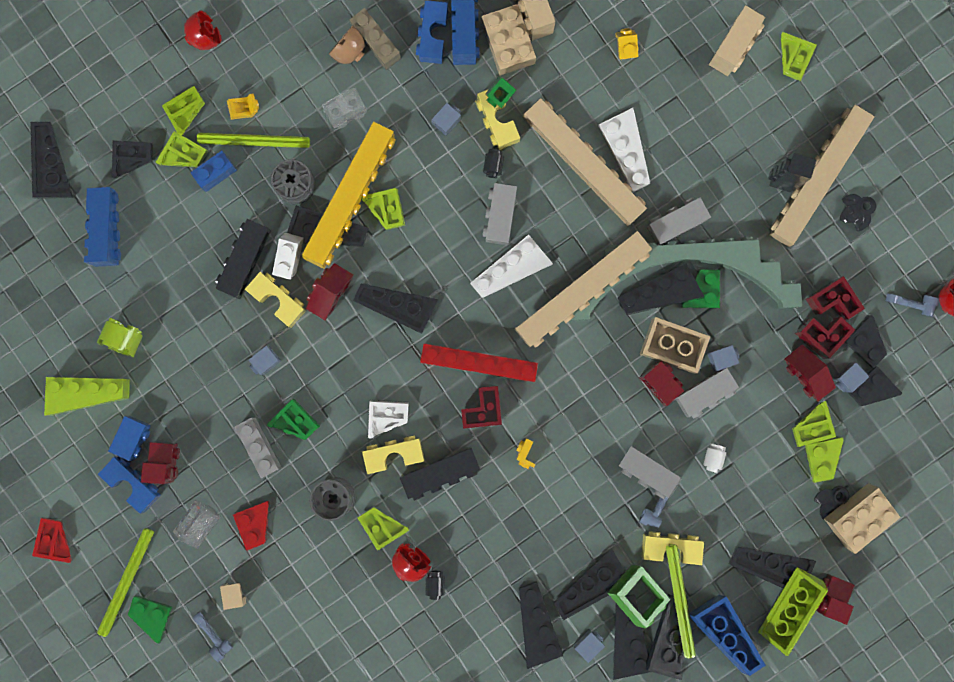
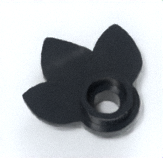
[839,194,876,231]
[814,486,849,520]

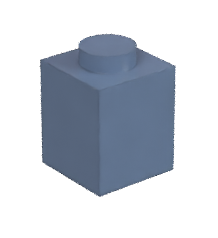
[432,103,461,136]
[249,345,281,375]
[707,345,740,371]
[834,363,869,393]
[573,629,605,663]

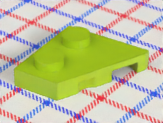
[781,32,817,81]
[162,86,205,136]
[155,131,208,167]
[362,188,405,230]
[792,401,836,447]
[805,437,844,483]
[357,507,409,551]

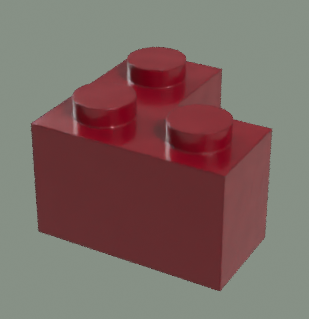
[306,263,354,321]
[805,276,865,320]
[795,317,855,359]
[784,345,836,401]
[639,361,684,406]
[461,386,502,429]
[141,442,180,484]
[816,573,855,625]

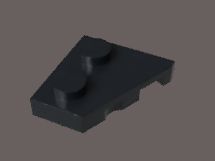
[112,140,153,178]
[845,315,887,368]
[848,366,903,406]

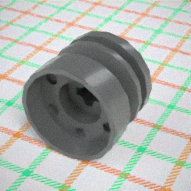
[271,159,315,204]
[309,477,356,521]

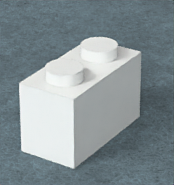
[272,233,304,280]

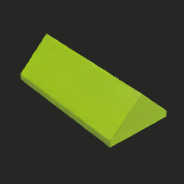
[758,568,828,656]

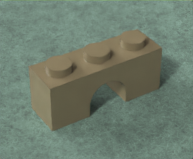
[349,8,401,70]

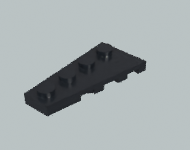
[30,122,73,199]
[287,205,369,247]
[618,263,704,315]
[353,283,438,334]
[728,546,816,589]
[554,548,625,621]
[519,581,563,669]
[613,594,651,680]
[645,594,688,680]

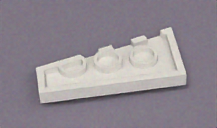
[599,108,650,193]
[470,235,553,298]

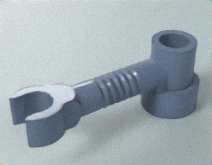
[885,294,939,317]
[639,497,668,529]
[193,612,233,662]

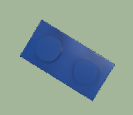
[190,151,237,192]
[108,416,151,461]

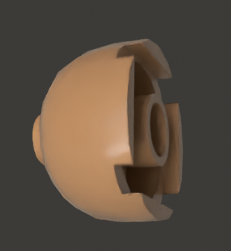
[329,26,365,64]

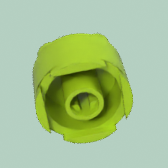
[97,318,143,357]

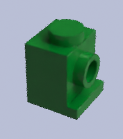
[485,76,516,108]

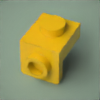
[615,28,638,60]
[227,93,259,120]
[516,438,536,469]

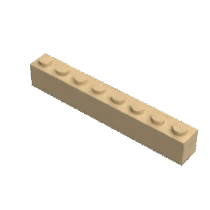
[524,98,647,226]
[770,104,875,247]
[515,231,652,348]

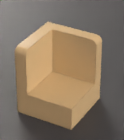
[220,583,247,610]

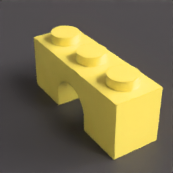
[475,89,520,150]
[245,272,306,328]
[362,435,425,474]
[641,531,704,565]

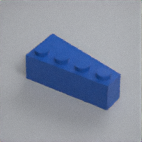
[451,0,480,65]
[84,187,121,267]
[689,595,766,676]

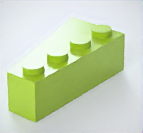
[44,377,130,416]

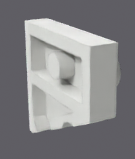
[368,400,409,438]

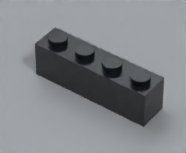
[768,153,817,192]
[215,219,271,299]
[400,448,480,501]

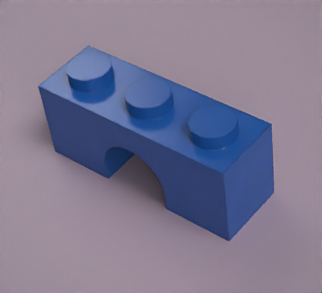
[416,0,448,64]
[98,456,161,514]

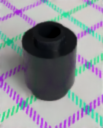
[483,149,504,178]
[425,570,445,600]

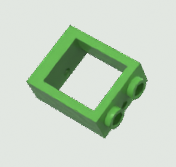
[608,565,670,628]

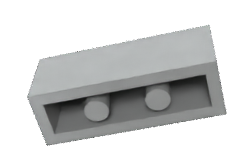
[483,183,517,245]
[647,197,711,246]
[676,368,739,419]
[234,417,282,478]
[619,446,682,499]

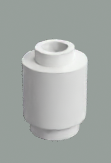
[703,443,727,473]

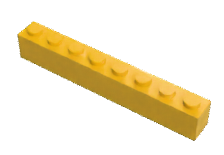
[302,121,396,269]

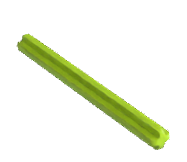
[197,133,310,148]
[97,528,154,637]
[666,544,696,658]

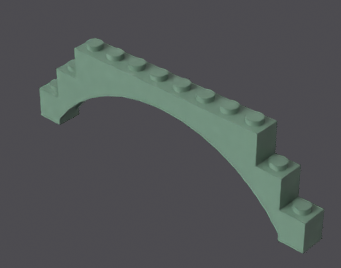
[570,237,802,321]

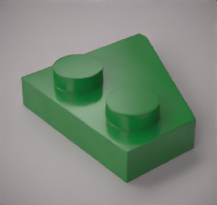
[682,270,720,308]
[267,399,320,440]
[128,595,172,644]

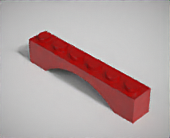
[420,344,538,382]

